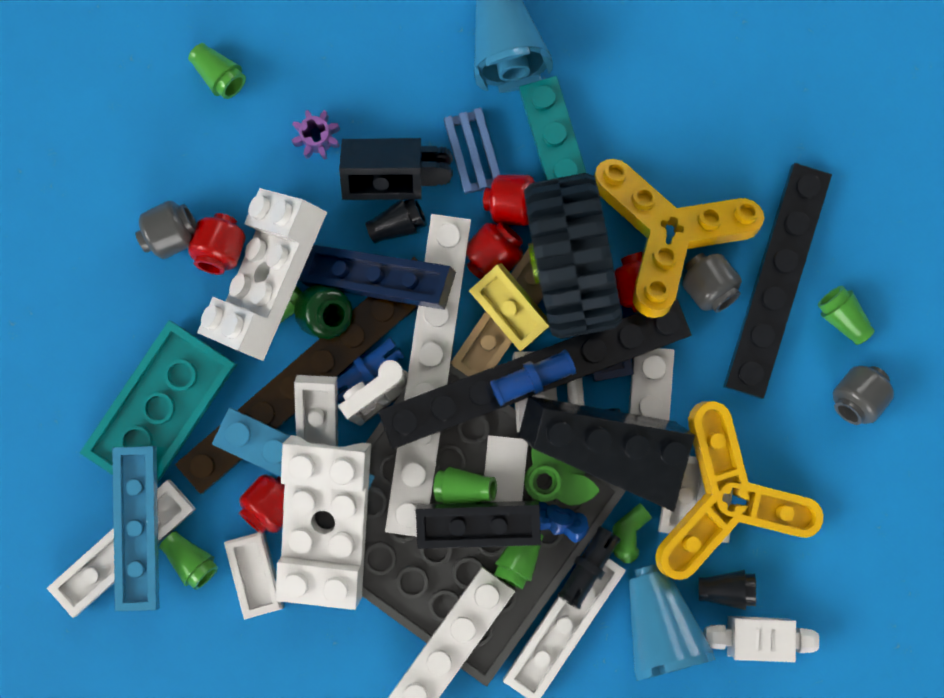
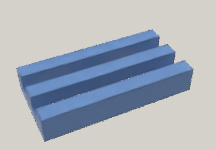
[444,108,500,195]

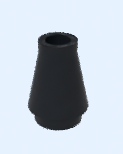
[365,199,427,244]
[699,570,756,610]

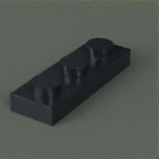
[415,501,541,549]

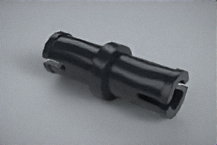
[557,526,621,610]

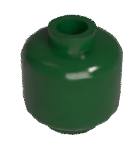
[294,285,353,339]

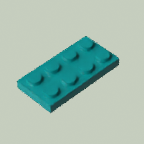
[80,320,237,484]

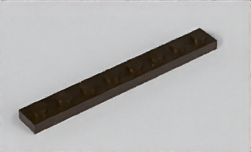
[175,257,418,494]

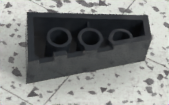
[519,396,695,512]

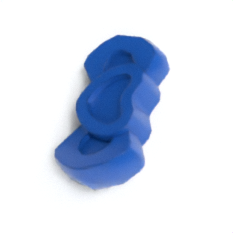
[540,502,589,543]

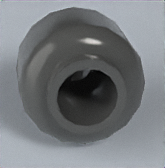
[135,200,197,259]
[682,253,742,313]
[833,366,894,425]

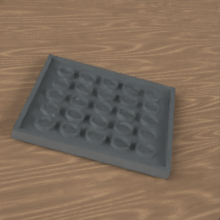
[315,363,626,687]

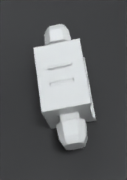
[704,616,819,662]

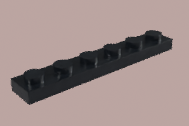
[723,163,832,399]

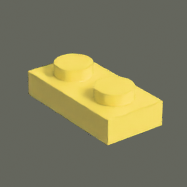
[469,263,550,352]

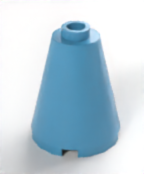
[474,0,553,92]
[629,564,716,681]

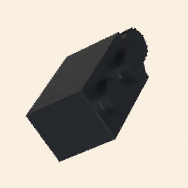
[339,138,453,200]

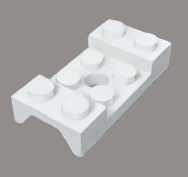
[197,188,327,361]
[275,435,371,610]

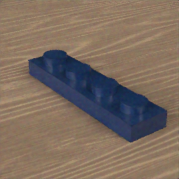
[299,245,456,310]

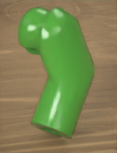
[612,503,652,564]

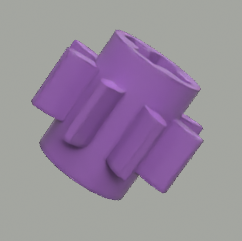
[292,110,340,160]

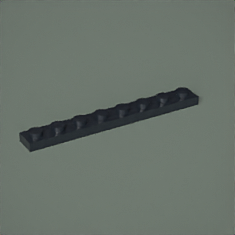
[378,298,692,450]

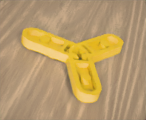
[594,159,765,318]
[655,401,824,580]

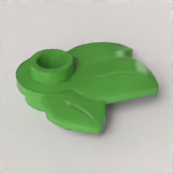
[524,448,599,506]

